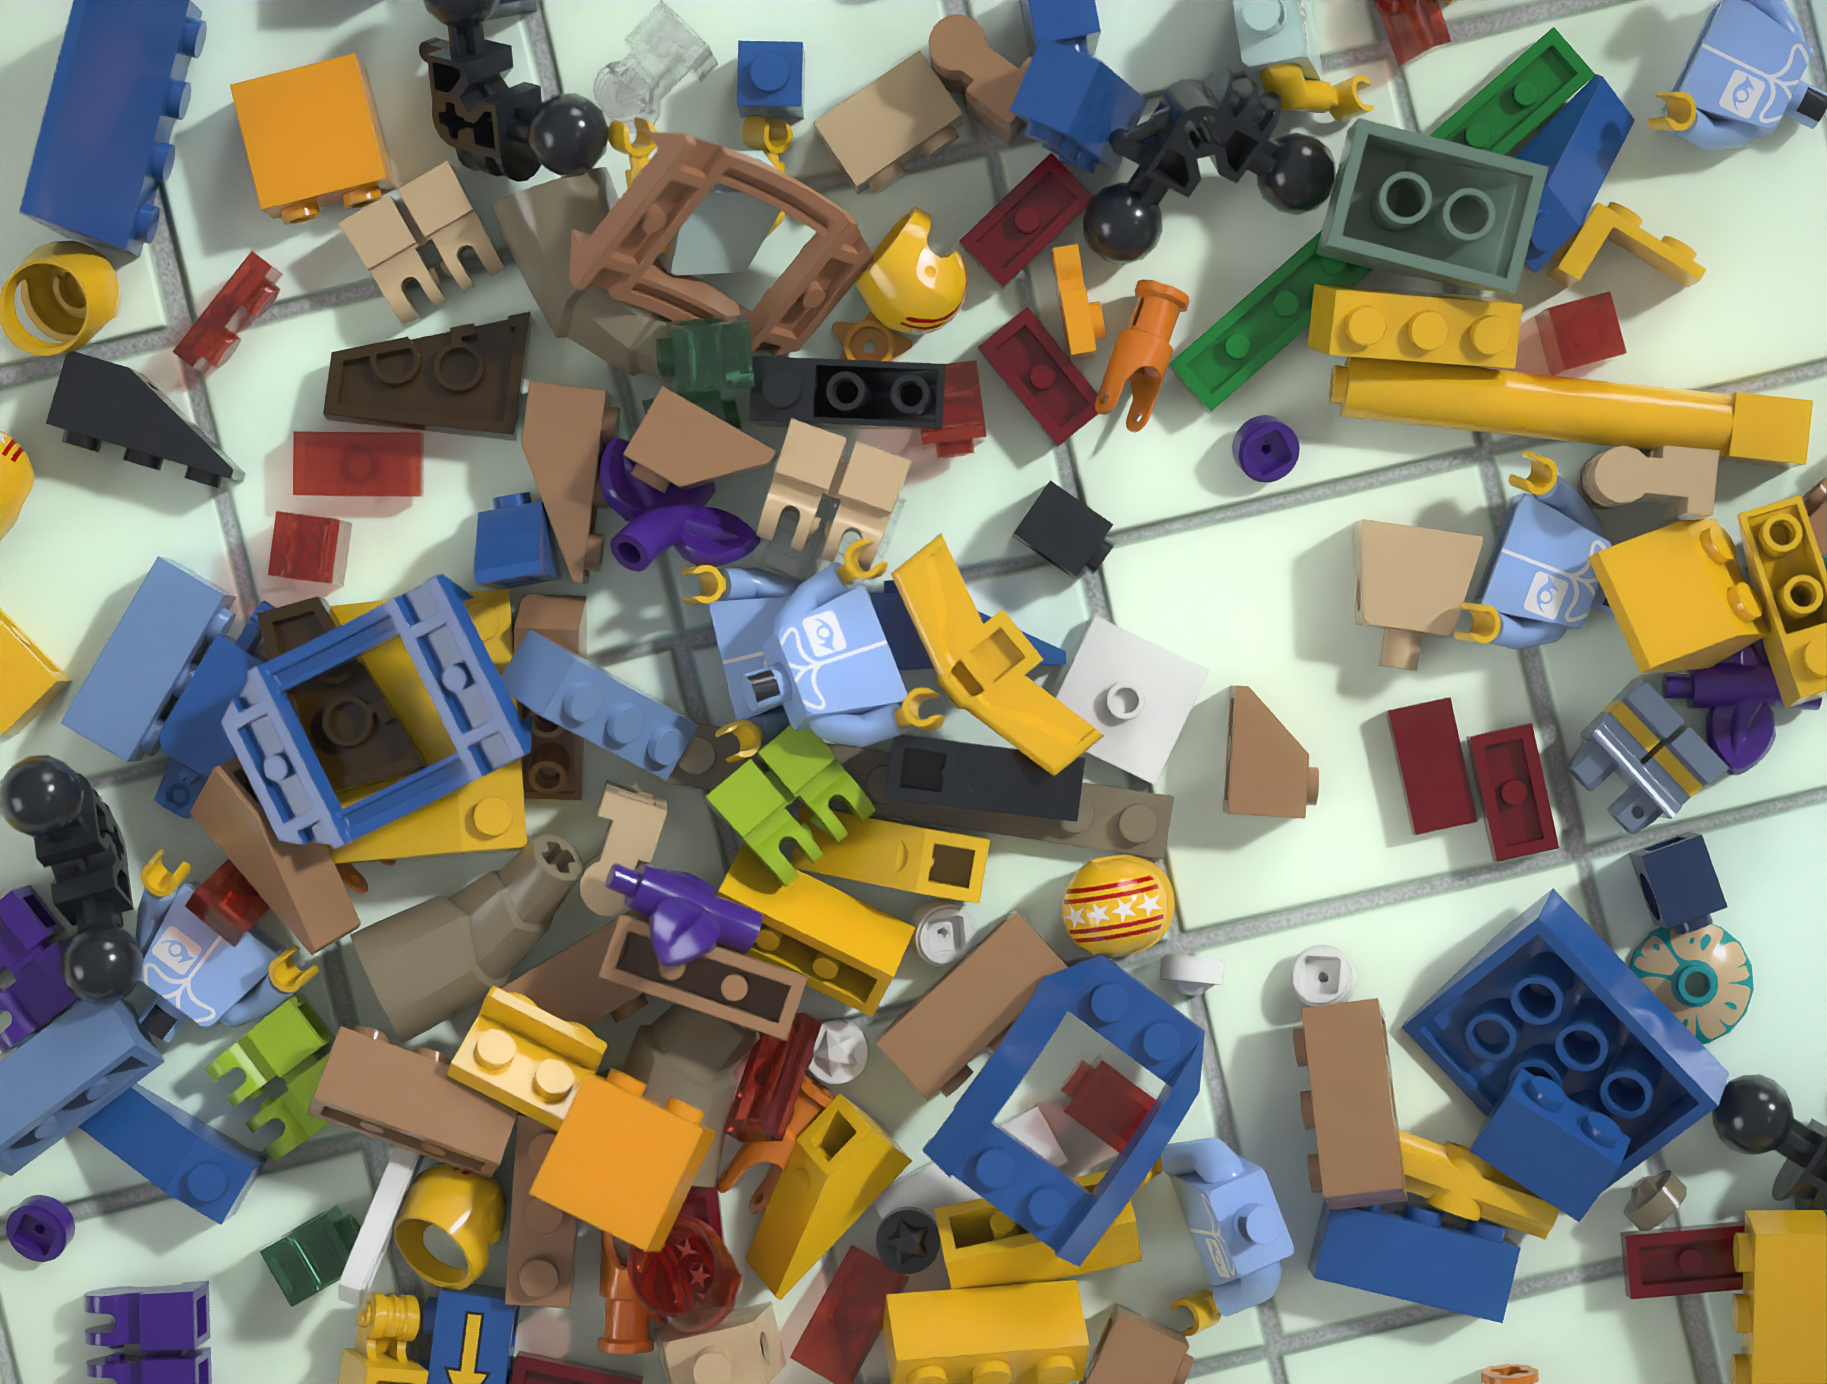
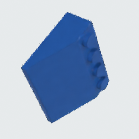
[19,0,207,257]
[1402,888,1729,1192]

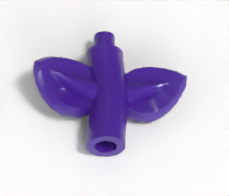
[599,436,761,572]
[1662,638,1822,776]
[605,863,762,967]

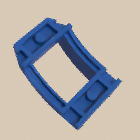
[221,574,533,850]
[922,954,1205,1266]

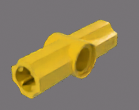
[1399,1129,1560,1240]

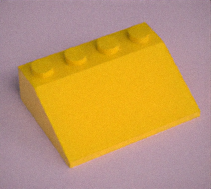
[327,589,527,864]

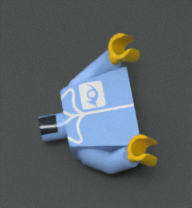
[1648,0,1827,151]
[1454,450,1614,650]
[740,539,945,748]
[681,565,799,764]
[135,849,319,1042]
[1138,1138,1295,1336]

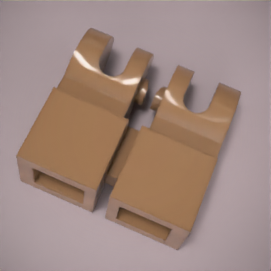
[929,14,1032,146]

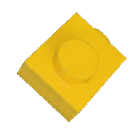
[1546,202,1706,288]

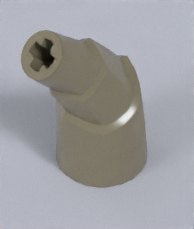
[491,167,716,392]
[350,834,584,1044]
[622,1003,760,1187]

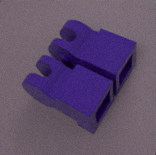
[0,885,78,1054]
[84,1281,212,1384]

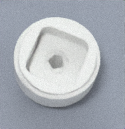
[909,899,975,966]
[1290,944,1357,1007]
[1160,954,1225,996]
[805,1018,869,1084]

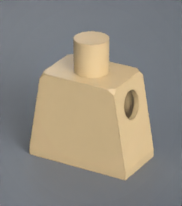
[1353,519,1483,671]
[654,1301,786,1384]

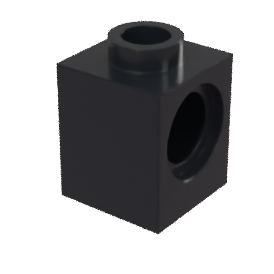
[1012,480,1115,579]

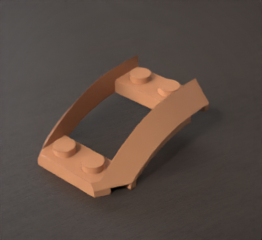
[569,132,874,364]

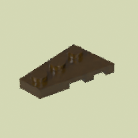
[323,312,532,441]
[257,596,429,795]

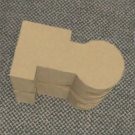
[338,161,506,326]
[756,418,912,572]
[1577,445,1719,521]
[580,779,668,916]

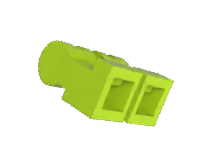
[706,725,876,888]
[204,992,336,1162]

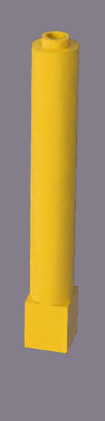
[1329,356,1813,468]

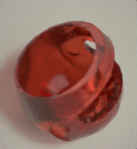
[627,1214,742,1334]

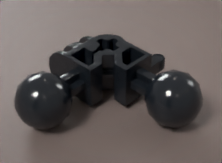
[419,0,609,182]
[1083,65,1336,265]
[0,755,144,1005]
[1712,1074,1827,1216]

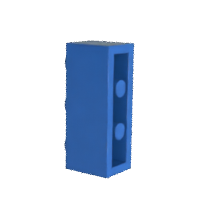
[1009,36,1148,174]
[1308,1200,1521,1323]

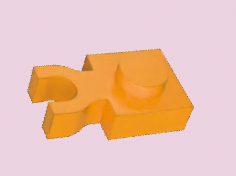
[1051,244,1106,360]

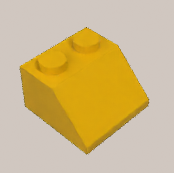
[1588,519,1770,674]

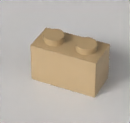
[813,50,963,195]

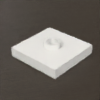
[1055,616,1210,785]

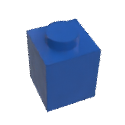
[737,41,805,119]

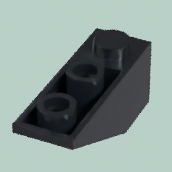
[46,351,246,489]
[749,356,946,429]
[885,734,1086,822]

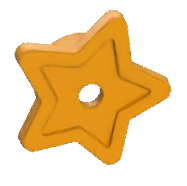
[832,311,913,361]

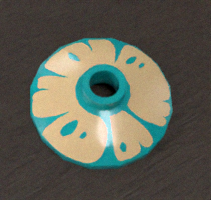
[1629,924,1754,1044]

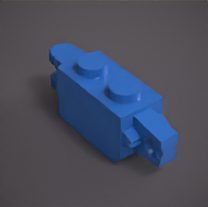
[154,600,276,819]

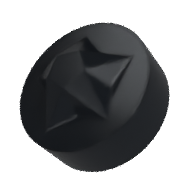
[876,1206,940,1274]

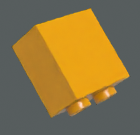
[230,53,396,225]
[529,1068,717,1252]

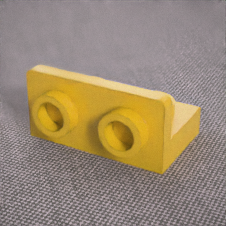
[447,986,607,1131]

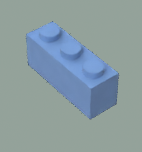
[61,556,236,762]
[501,629,699,781]
[0,999,165,1176]

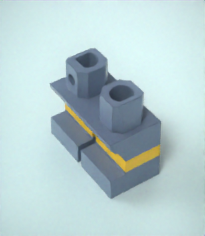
[1565,679,1729,834]

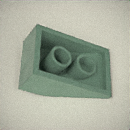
[1316,118,1549,295]

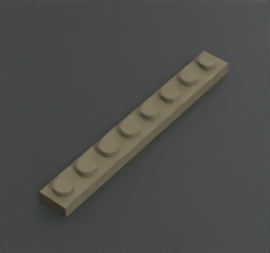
[660,722,1174,860]

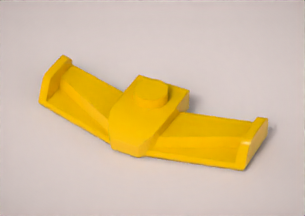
[891,533,1105,776]

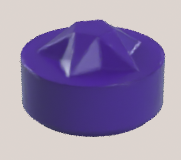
[1232,415,1300,483]
[6,1195,75,1262]

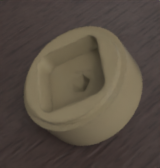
[1624,1170,1687,1231]

